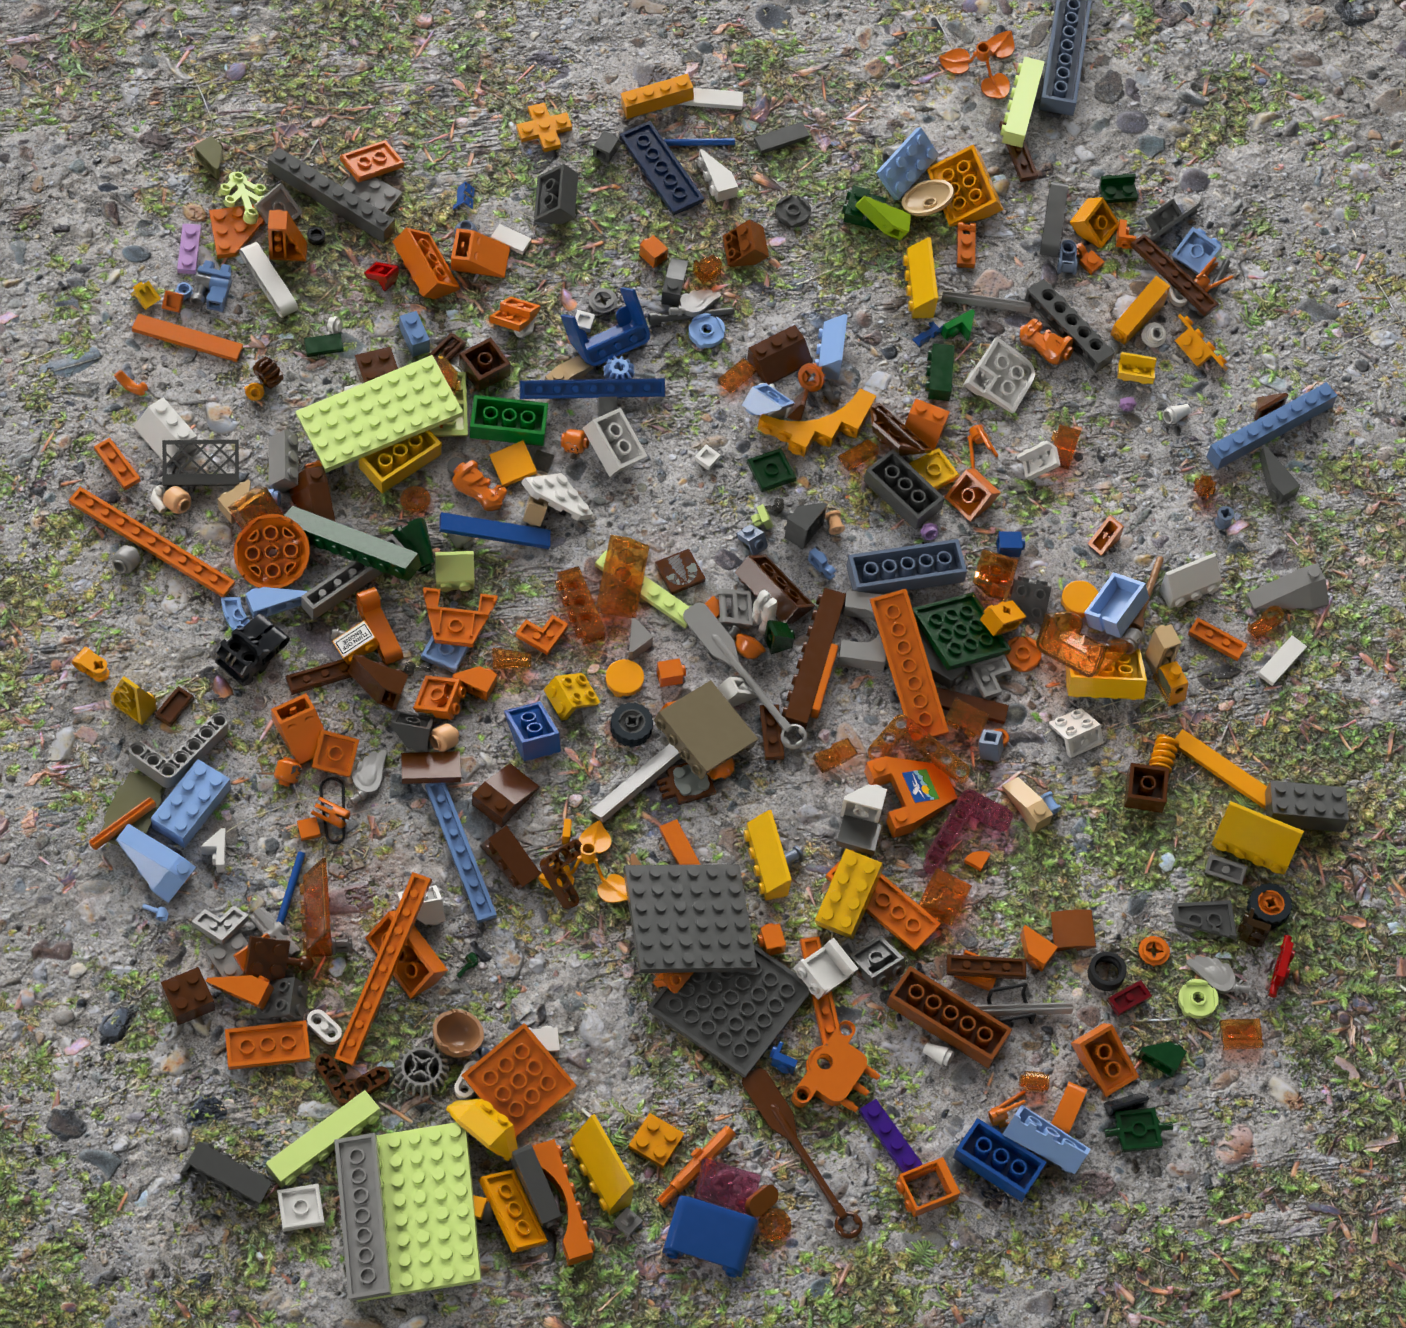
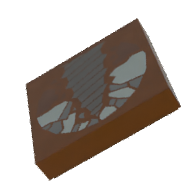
[655,549,706,595]

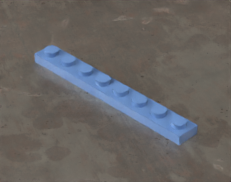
[425,783,497,923]

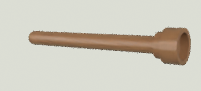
[1128,556,1164,631]

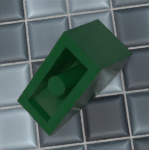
[764,620,795,655]
[1137,1041,1187,1078]

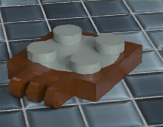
[657,763,716,805]

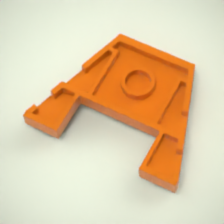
[423,587,498,647]

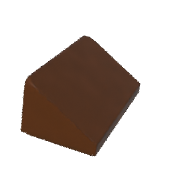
[787,389,809,421]

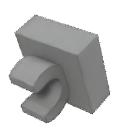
[613,1207,643,1238]

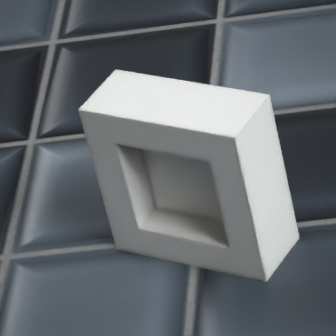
[575,310,595,333]
[694,445,721,470]

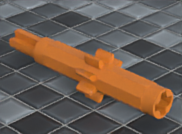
[656,1125,736,1208]

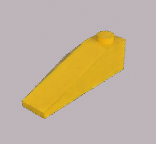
[110,676,157,725]

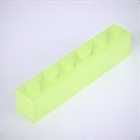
[1000,57,1044,148]
[266,1090,380,1188]

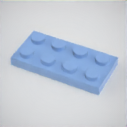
[876,127,939,200]

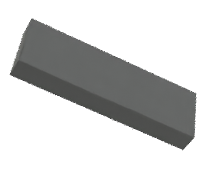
[754,122,810,154]

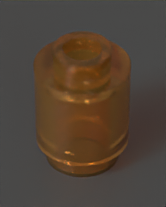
[1019,1071,1050,1092]

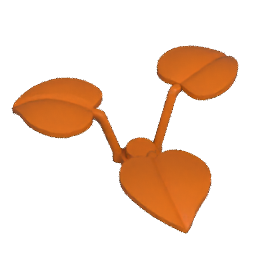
[939,30,1015,99]

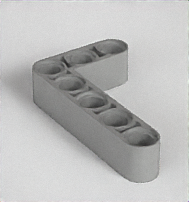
[129,712,228,788]

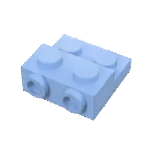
[1172,227,1222,274]

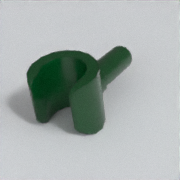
[456,952,478,979]

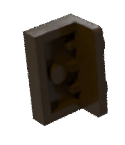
[1237,908,1271,947]

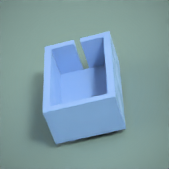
[1084,572,1149,638]

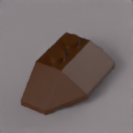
[870,403,933,456]

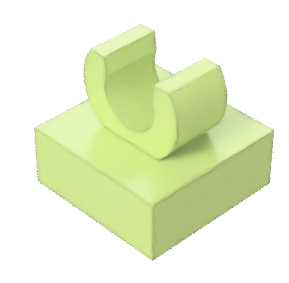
[751,504,774,530]

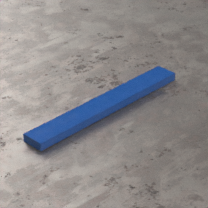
[519,378,665,399]

